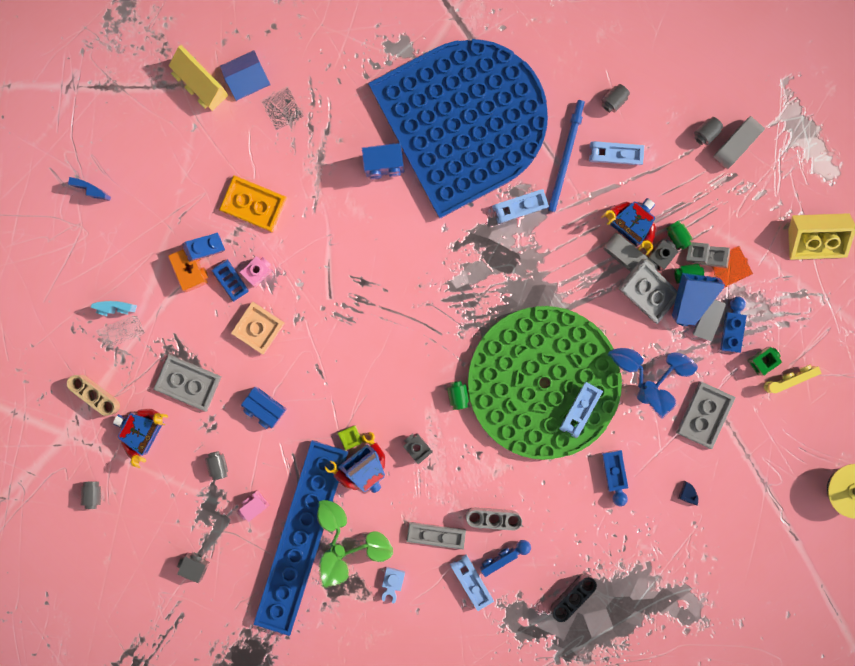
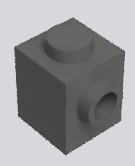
[648,240,679,271]
[177,552,210,584]

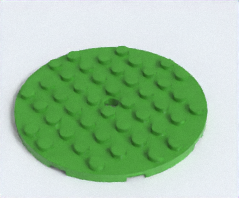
[468,306,622,460]

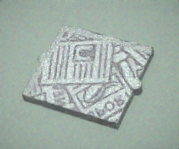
[260,86,303,130]

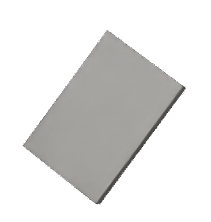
[618,258,678,324]
[153,354,222,412]
[676,381,736,449]

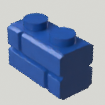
[241,387,287,429]

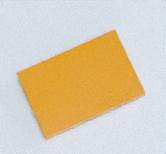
[219,175,287,232]

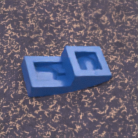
[68,177,111,200]

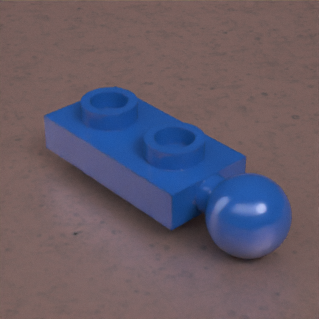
[720,296,747,353]
[602,450,628,507]
[480,540,531,577]

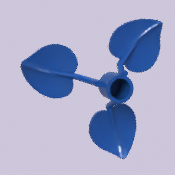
[608,348,698,419]

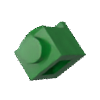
[747,347,782,376]

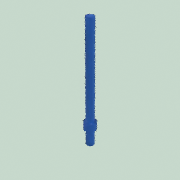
[548,100,585,212]

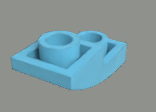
[91,301,137,316]

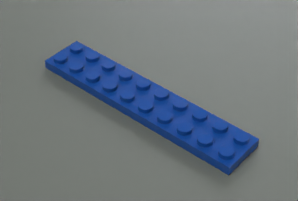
[253,440,349,636]

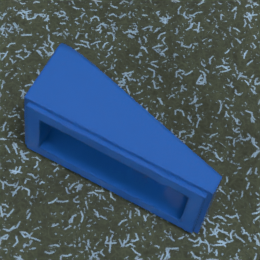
[211,258,249,302]

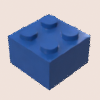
[362,143,404,180]

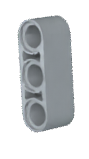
[713,116,765,169]
[603,233,658,272]
[466,507,522,531]

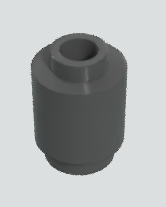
[602,84,630,113]
[694,117,723,145]
[205,451,228,481]
[81,481,101,509]

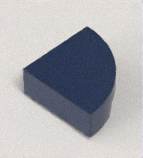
[678,481,699,506]

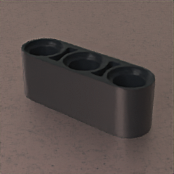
[551,573,597,623]

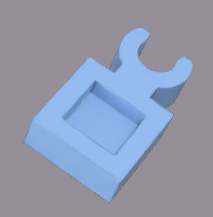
[382,567,405,604]

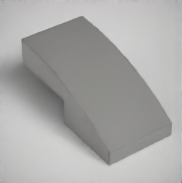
[686,242,730,268]
[693,299,726,342]

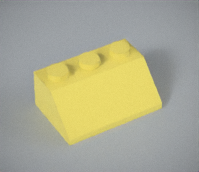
[169,45,229,111]
[788,213,855,260]

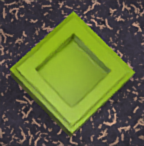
[338,425,363,451]

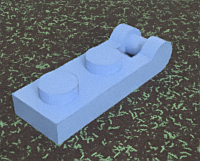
[589,141,645,166]
[492,189,549,224]
[559,382,603,438]
[450,554,494,611]

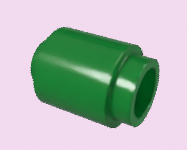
[666,221,693,250]
[674,264,704,284]
[447,381,469,410]

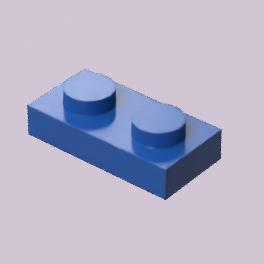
[182,233,225,262]

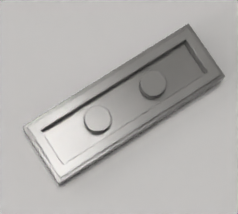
[407,522,466,550]

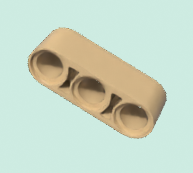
[67,375,120,416]

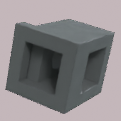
[403,433,433,464]

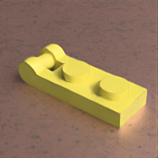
[764,364,822,393]

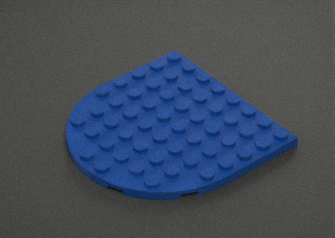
[368,39,548,219]

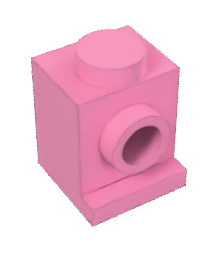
[240,256,272,287]
[237,490,269,522]

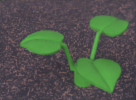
[317,500,393,588]

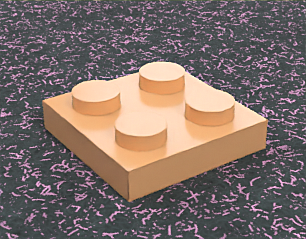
[231,301,285,355]

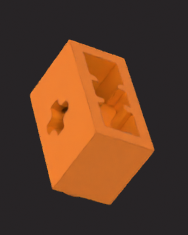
[168,249,209,292]

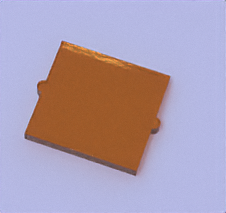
[711,246,753,288]

